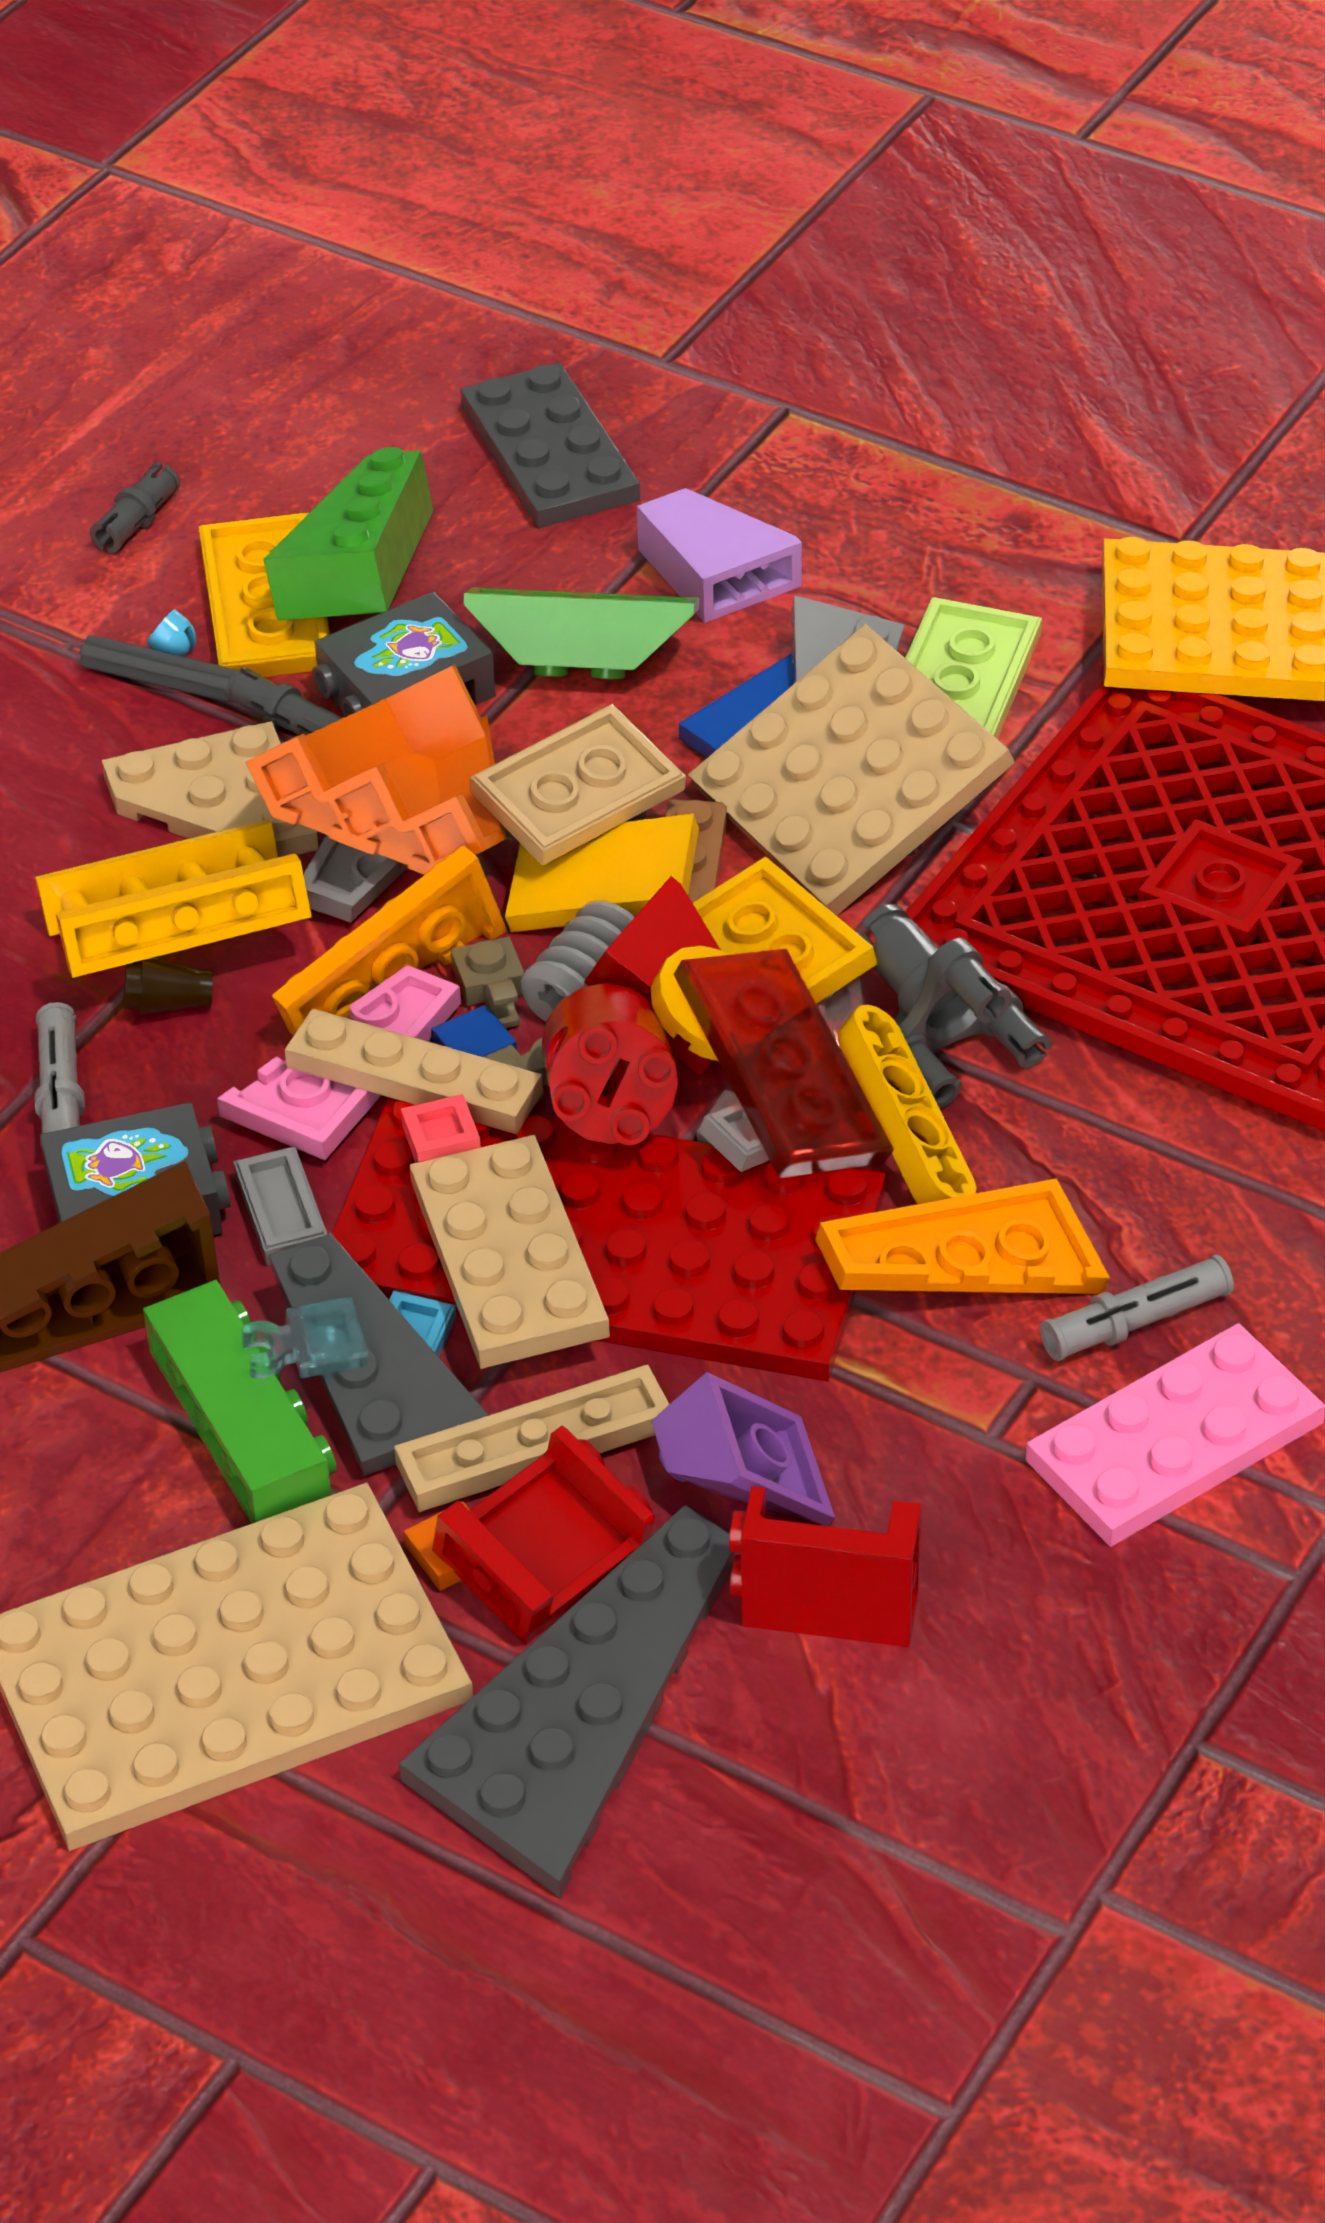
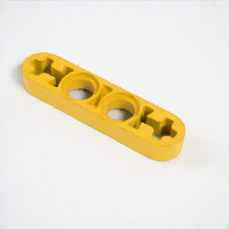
[837,1004,977,1204]

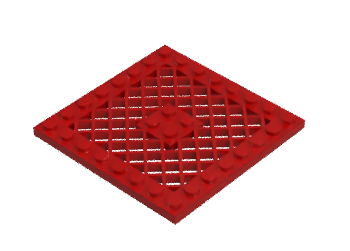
[906,680,1325,1132]

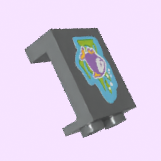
[312,591,496,717]
[40,1102,231,1236]

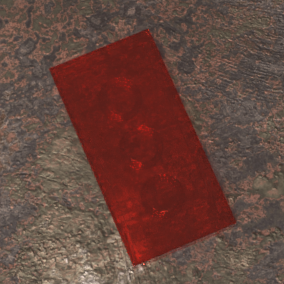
[673,949,894,1178]

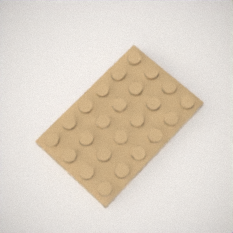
[0,1483,473,1851]

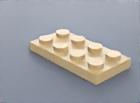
[409,1135,610,1369]

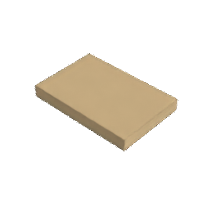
[469,704,686,866]

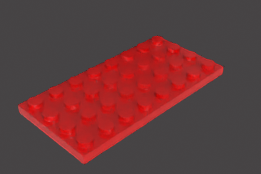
[332,1097,886,1382]

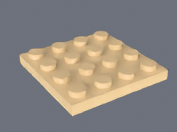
[688,623,1015,916]

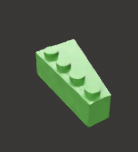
[263,447,434,620]

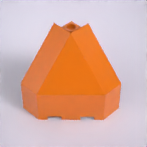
[245,665,507,875]

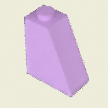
[637,488,802,623]

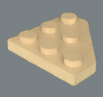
[102,721,319,857]

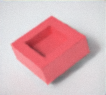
[401,1094,481,1163]

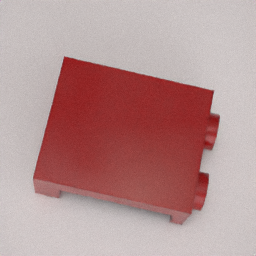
[432,1426,655,1645]
[729,1486,921,1647]

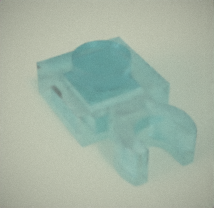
[242,1296,368,1379]

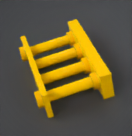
[35,819,312,978]

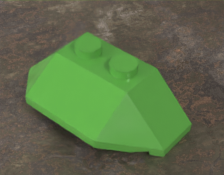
[464,587,699,679]

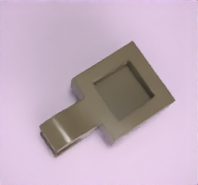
[450,936,524,1028]

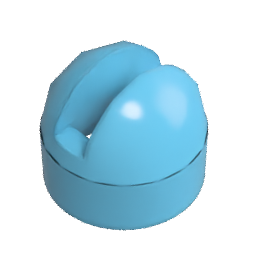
[146,609,197,657]

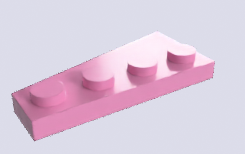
[217,965,461,1160]

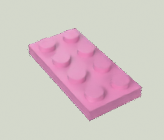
[1026,1323,1325,1547]

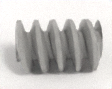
[521,901,634,1022]

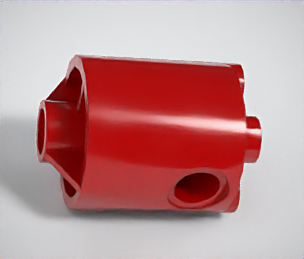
[541,983,678,1146]

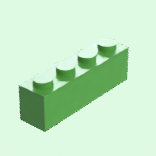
[143,1279,337,1524]

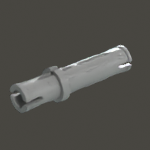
[34,1002,85,1148]
[1040,1254,1234,1362]

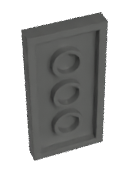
[460,362,641,529]

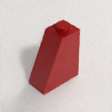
[584,876,728,1076]

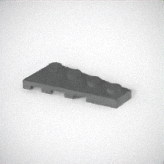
[269,1233,489,1476]

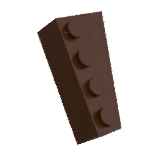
[0,1160,221,1373]

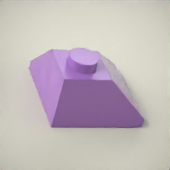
[651,1372,835,1526]

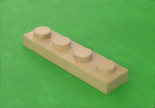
[285,1008,543,1135]
[394,1364,670,1512]

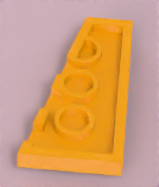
[271,845,508,1036]
[815,1178,1110,1294]

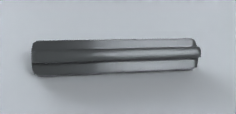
[79,635,236,703]

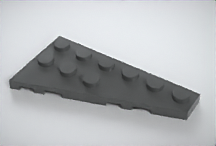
[399,1504,738,1899]

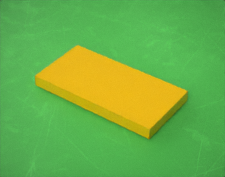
[199,513,330,677]

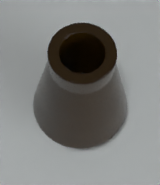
[123,958,213,1016]

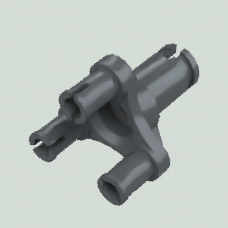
[858,904,1052,1109]

